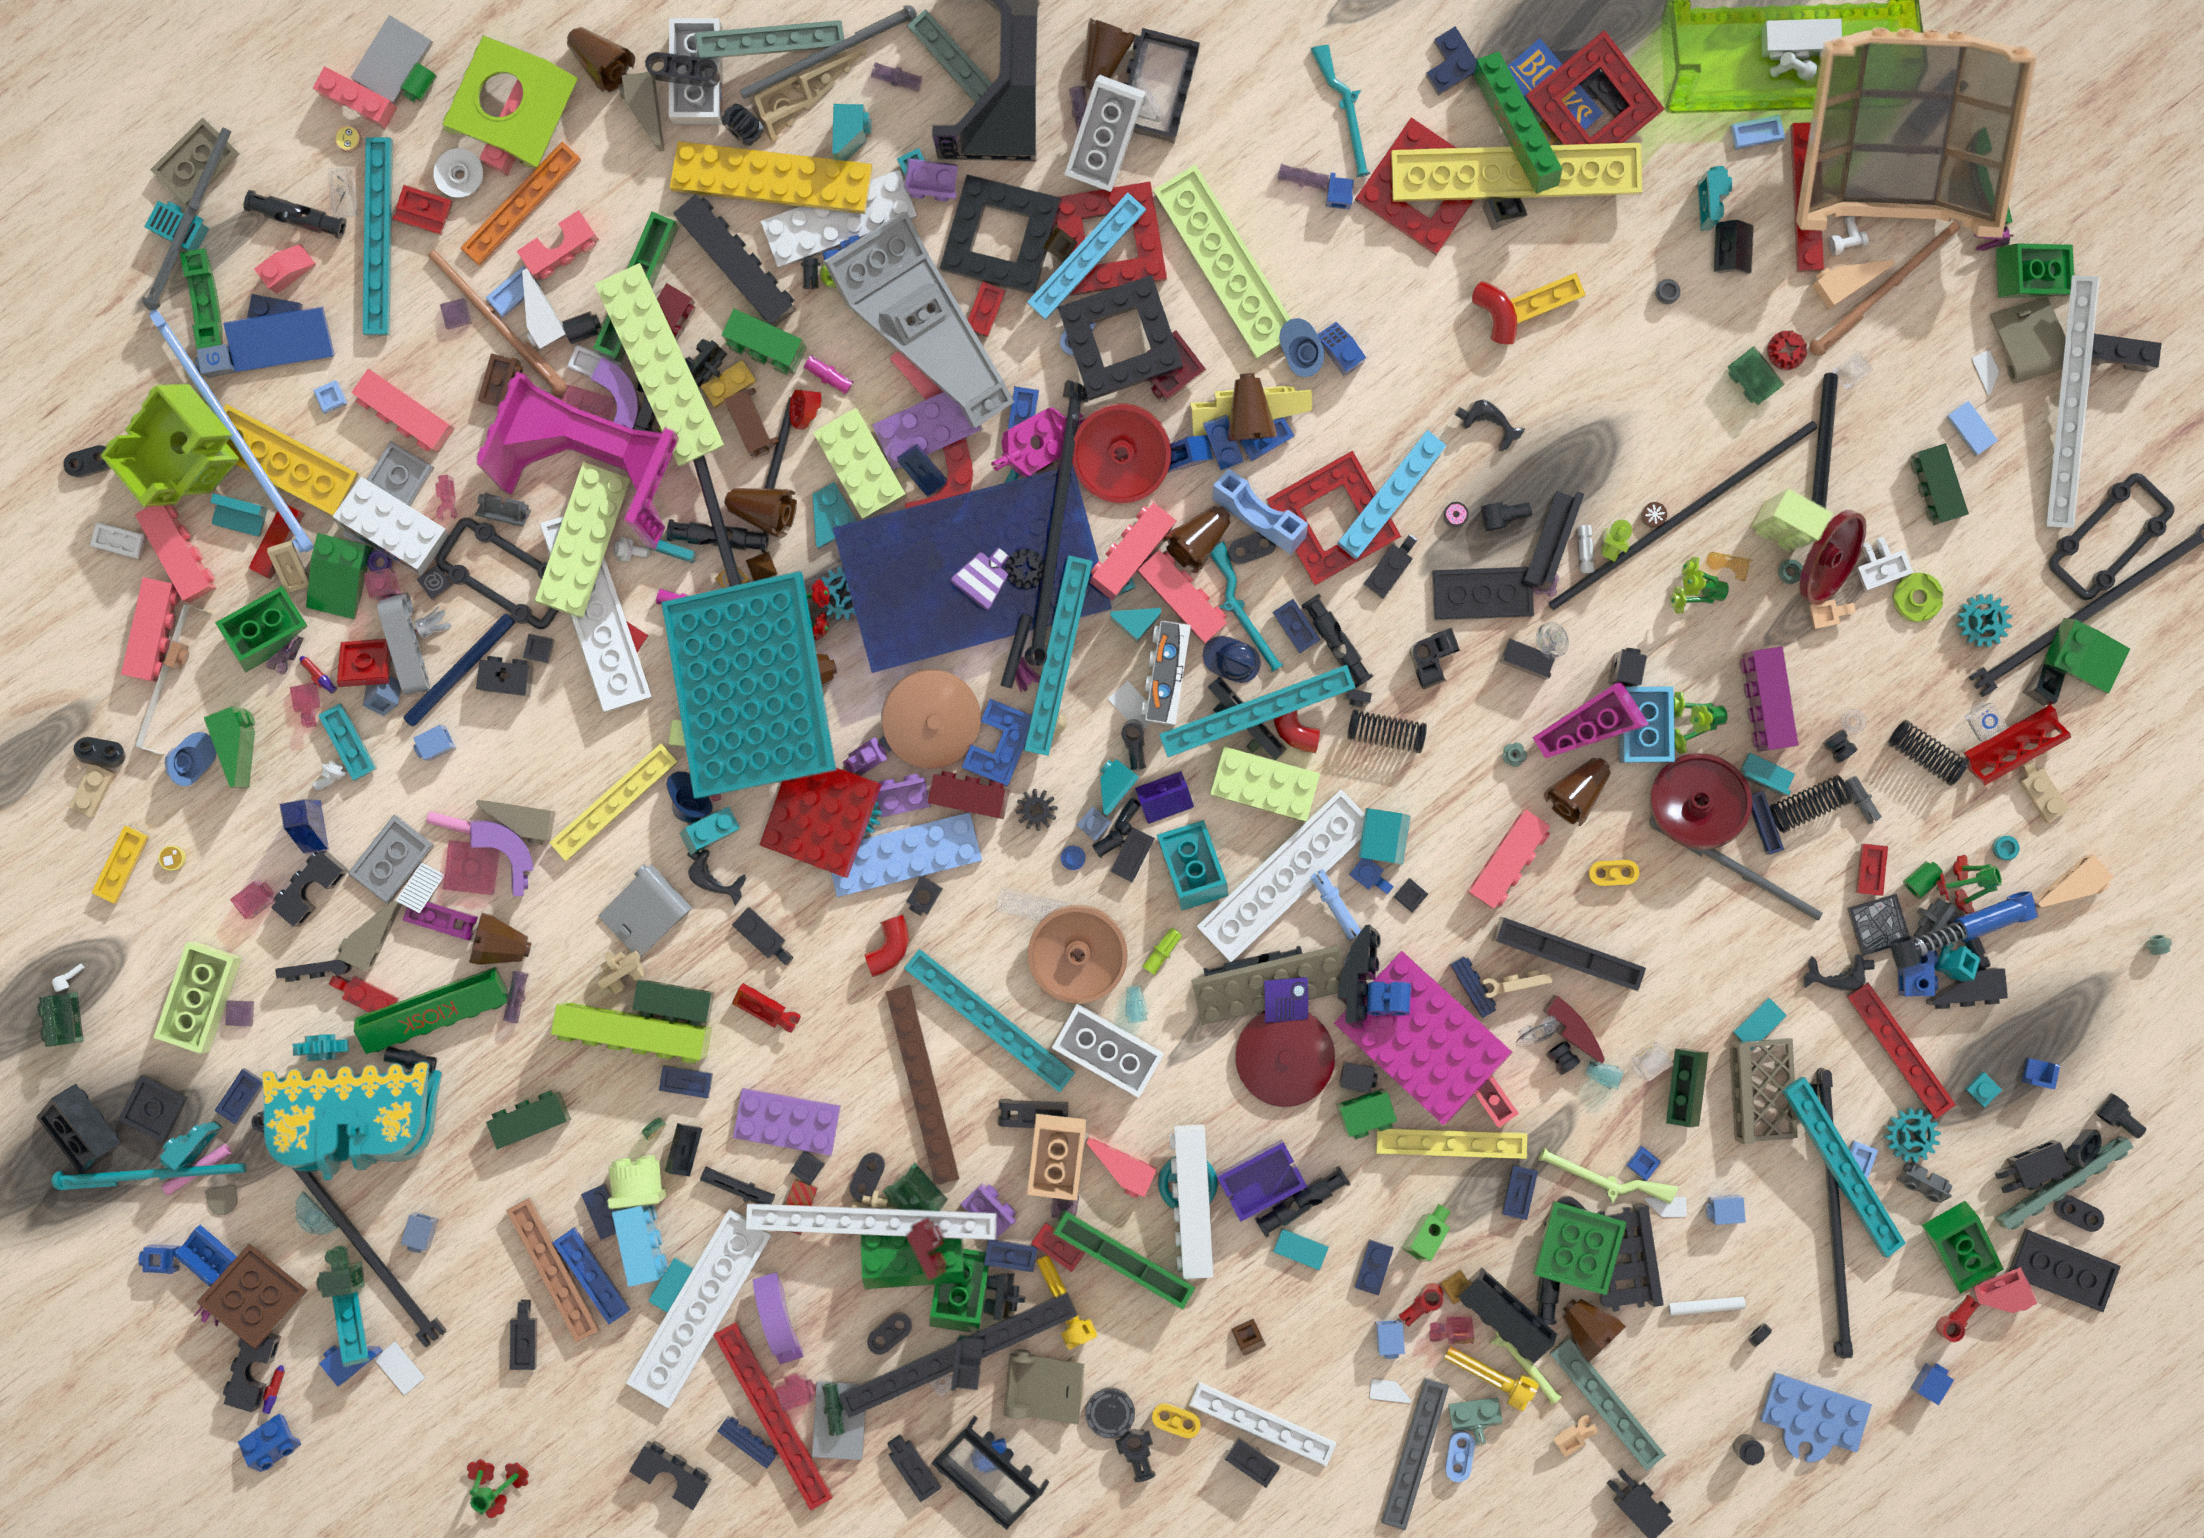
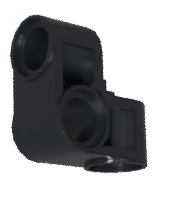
[1410,628,1460,690]

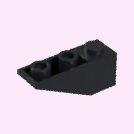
[1926,967,2008,1009]

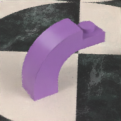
[590,357,640,429]
[470,820,533,896]
[753,1272,804,1364]

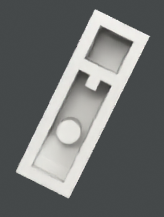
[522,268,566,349]

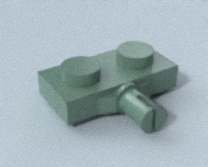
[1448,1397,1503,1446]

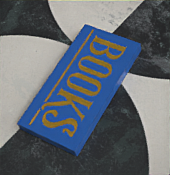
[1508,38,1604,144]

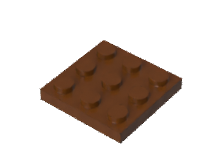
[197,1243,308,1350]

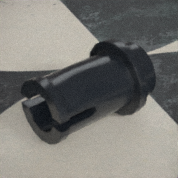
[801,258,820,289]
[1092,830,1125,858]

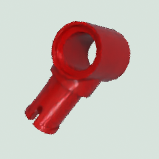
[1399,1283,1443,1327]
[1936,1294,1980,1342]

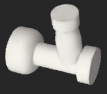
[1770,52,1817,81]
[1829,216,1868,256]

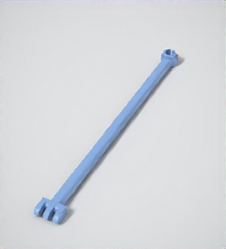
[149,310,314,554]

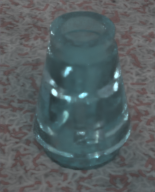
[1125,986,1149,1023]
[1585,1061,1624,1090]

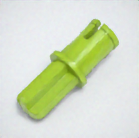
[1142,928,1182,975]

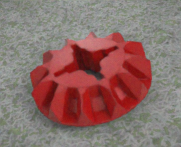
[1767,330,1807,370]

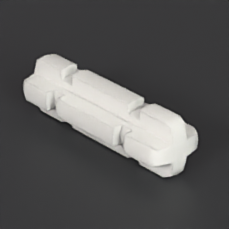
[1577,525,1595,574]

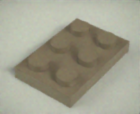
[150,117,240,206]

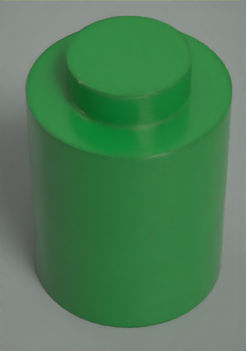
[400,62,437,103]
[1903,861,1943,899]

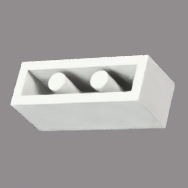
[1761,19,1842,60]

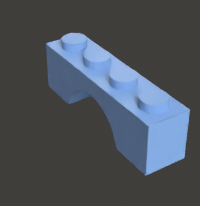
[1212,468,1308,555]

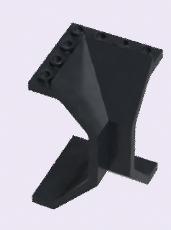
[932,0,1040,161]

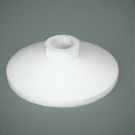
[433,148,483,198]

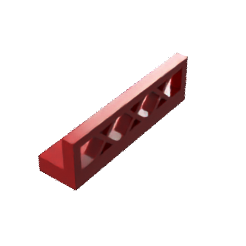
[1964,705,2071,786]

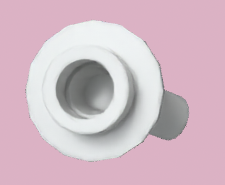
[614,537,651,561]
[313,761,346,791]

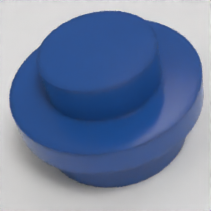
[1061,845,1086,870]

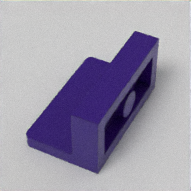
[1135,771,1194,824]

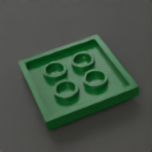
[1532,1201,1627,1295]

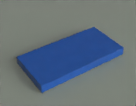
[223,306,335,372]

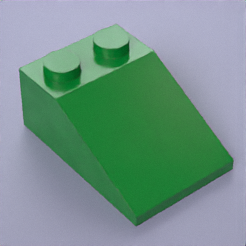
[1996,243,2074,298]
[306,533,373,620]
[215,586,307,673]
[2042,618,2130,694]
[203,706,255,789]
[1922,1201,2004,1294]
[929,1249,989,1333]

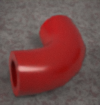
[1472,281,1517,345]
[1273,710,1320,754]
[864,914,909,978]

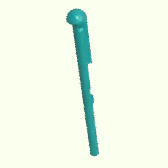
[51,1163,247,1190]

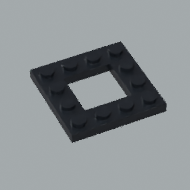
[939,174,1062,294]
[1058,275,1184,401]

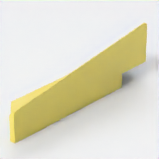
[1190,386,1312,436]

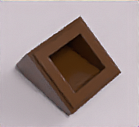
[1231,1318,1266,1356]

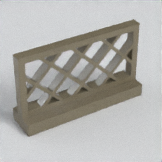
[1730,1038,1798,1144]

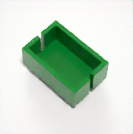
[721,309,807,375]

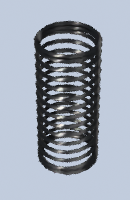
[1347,709,1427,754]
[1888,720,1969,786]
[1770,775,1852,833]

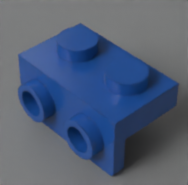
[173,1224,237,1286]
[238,1413,301,1472]

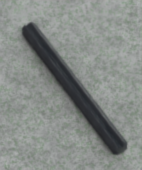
[1812,373,1838,509]

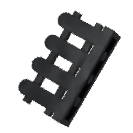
[1597,1203,1664,1312]

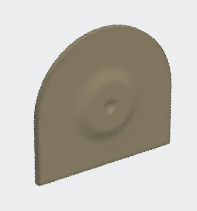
[205,1185,237,1215]

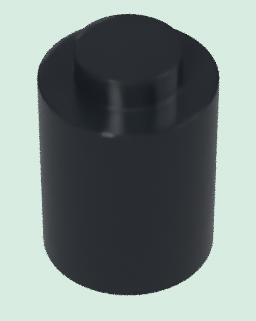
[562,311,602,345]
[1733,1434,1765,1465]

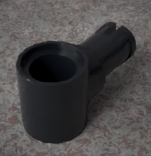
[1480,502,1532,531]
[1121,719,1146,770]
[2095,1093,2147,1139]

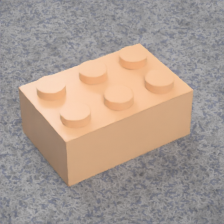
[1027,1114,1086,1201]

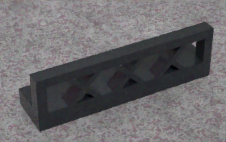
[1523,491,1584,591]

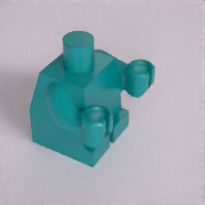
[1934,942,1980,981]

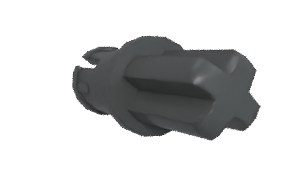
[1845,776,1882,825]

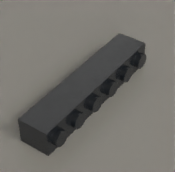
[673,194,795,327]
[1492,917,1646,991]

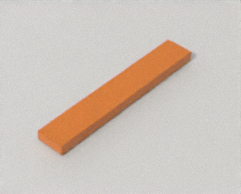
[460,141,581,267]

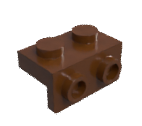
[478,353,523,407]

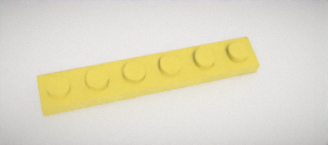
[549,743,678,861]
[1376,1128,1527,1159]

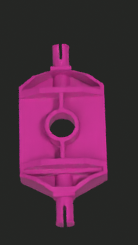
[991,407,1085,477]

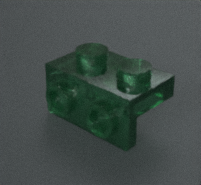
[1727,345,1785,405]

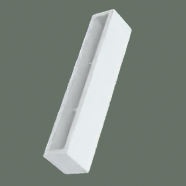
[1170,1124,1213,1279]

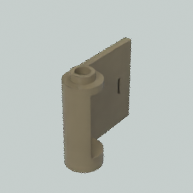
[1990,297,2066,384]
[1003,1349,1085,1425]

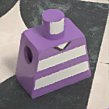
[950,548,1009,611]

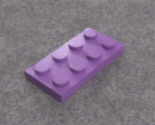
[872,392,983,470]
[733,1088,841,1155]

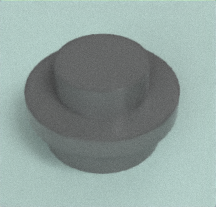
[1655,279,1680,304]

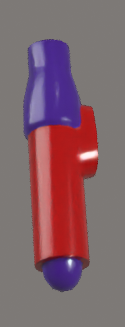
[299,656,337,694]
[262,1365,285,1414]

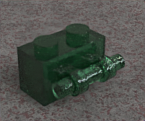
[37,992,84,1047]
[882,1163,948,1211]
[317,1245,365,1298]

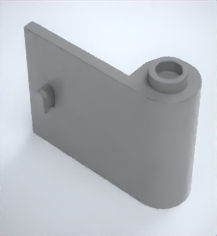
[598,864,693,958]

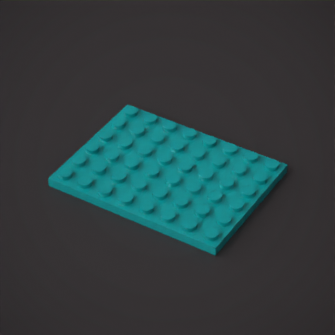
[661,571,836,799]

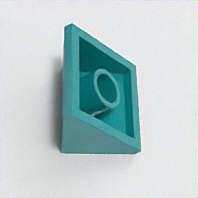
[1110,608,1161,643]
[1358,808,1411,865]

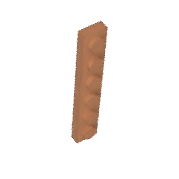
[506,1197,600,1343]

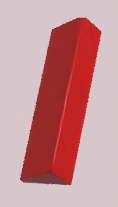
[248,504,305,579]

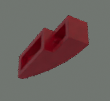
[1543,995,1605,1064]

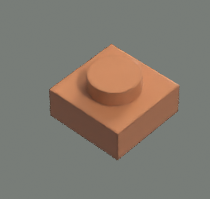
[164,641,189,669]

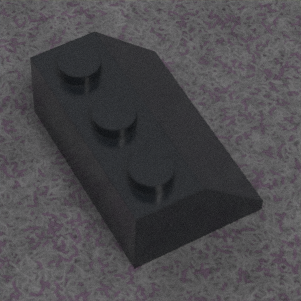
[36,1084,121,1174]

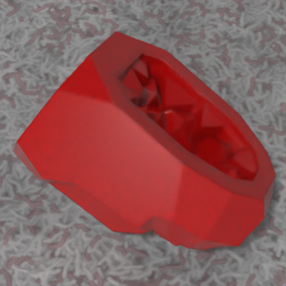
[789,390,822,430]

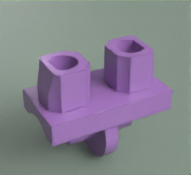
[843,737,887,776]

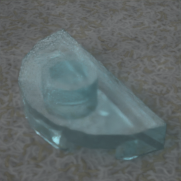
[295,1191,338,1235]

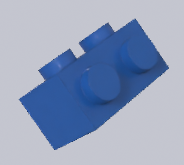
[1898,950,1938,996]

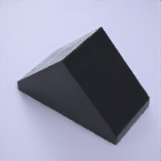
[1483,197,1528,230]
[2023,663,2065,706]

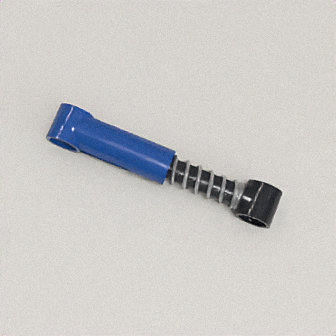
[1889,891,2038,968]

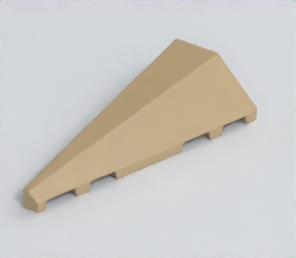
[748,43,867,141]

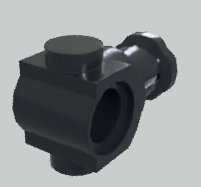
[1115,1429,1156,1483]

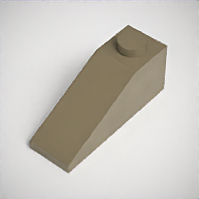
[619,72,664,151]
[476,800,555,845]
[338,901,402,971]

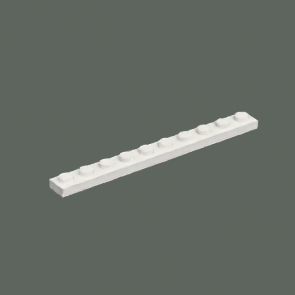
[2047,276,2100,528]
[746,1204,997,1240]

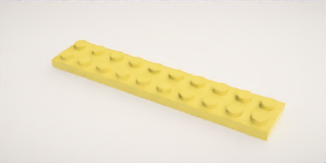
[1391,143,1643,202]

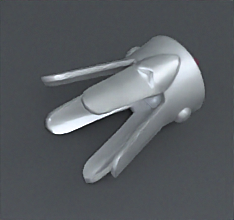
[415,606,451,638]

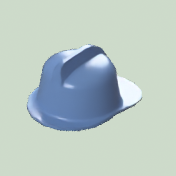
[1279,318,1325,377]
[164,732,217,786]

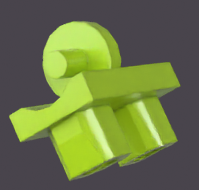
[1601,519,1632,562]

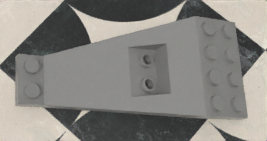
[823,212,1014,428]

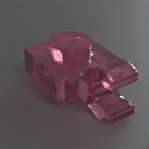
[435,475,457,520]
[290,682,321,728]
[1429,1317,1474,1344]

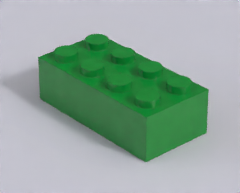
[861,1234,965,1289]

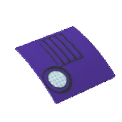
[1264,977,1308,1023]

